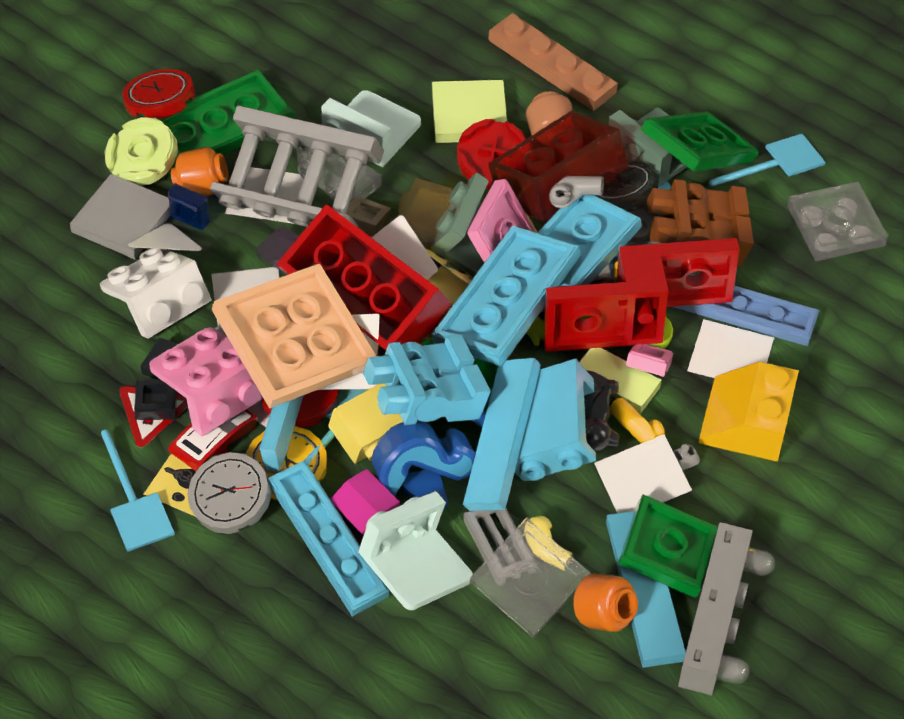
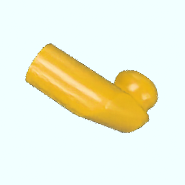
[610,398,665,443]

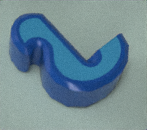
[371,421,476,496]

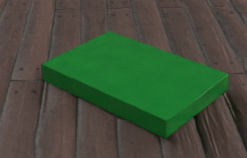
[640,111,759,172]

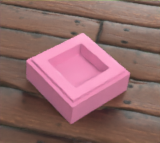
[626,344,674,377]

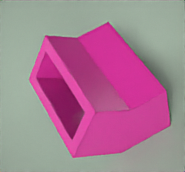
[330,469,400,535]

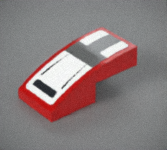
[168,409,258,471]

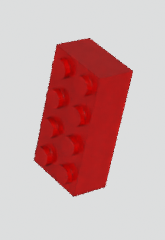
[277,204,452,352]

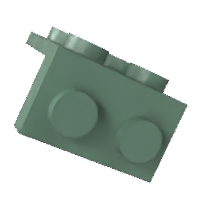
[430,172,489,276]

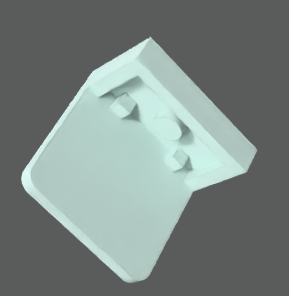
[321,90,421,167]
[359,491,473,610]

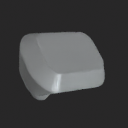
[673,444,700,471]

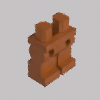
[646,179,754,267]

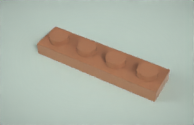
[489,13,618,111]

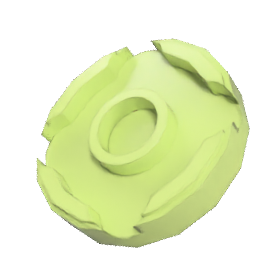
[105,117,178,186]

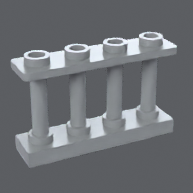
[210,105,384,227]

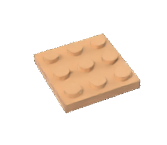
[212,263,377,408]

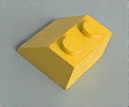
[698,361,799,462]

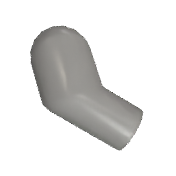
[549,176,604,208]

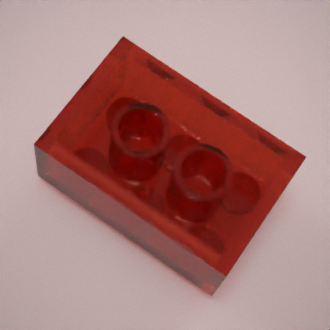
[488,110,628,222]

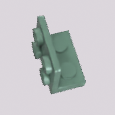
[606,108,687,187]

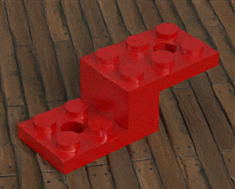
[544,238,740,352]

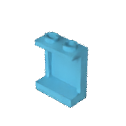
[514,359,596,481]

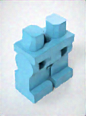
[363,334,491,425]

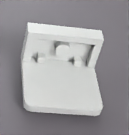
[100,248,212,338]

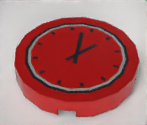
[122,69,195,119]

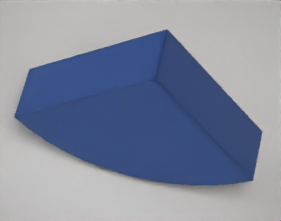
[400,470,448,509]

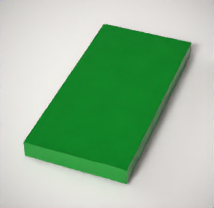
[158,69,295,179]

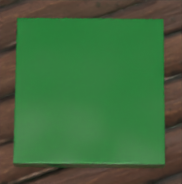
[618,494,718,598]

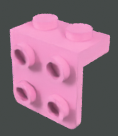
[149,327,264,436]

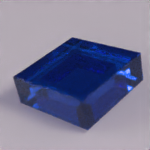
[168,183,209,230]

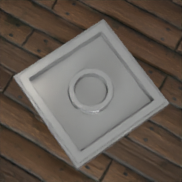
[70,174,175,259]

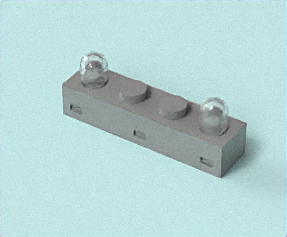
[678,522,775,696]

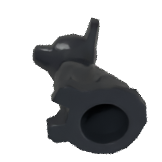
[584,370,620,452]

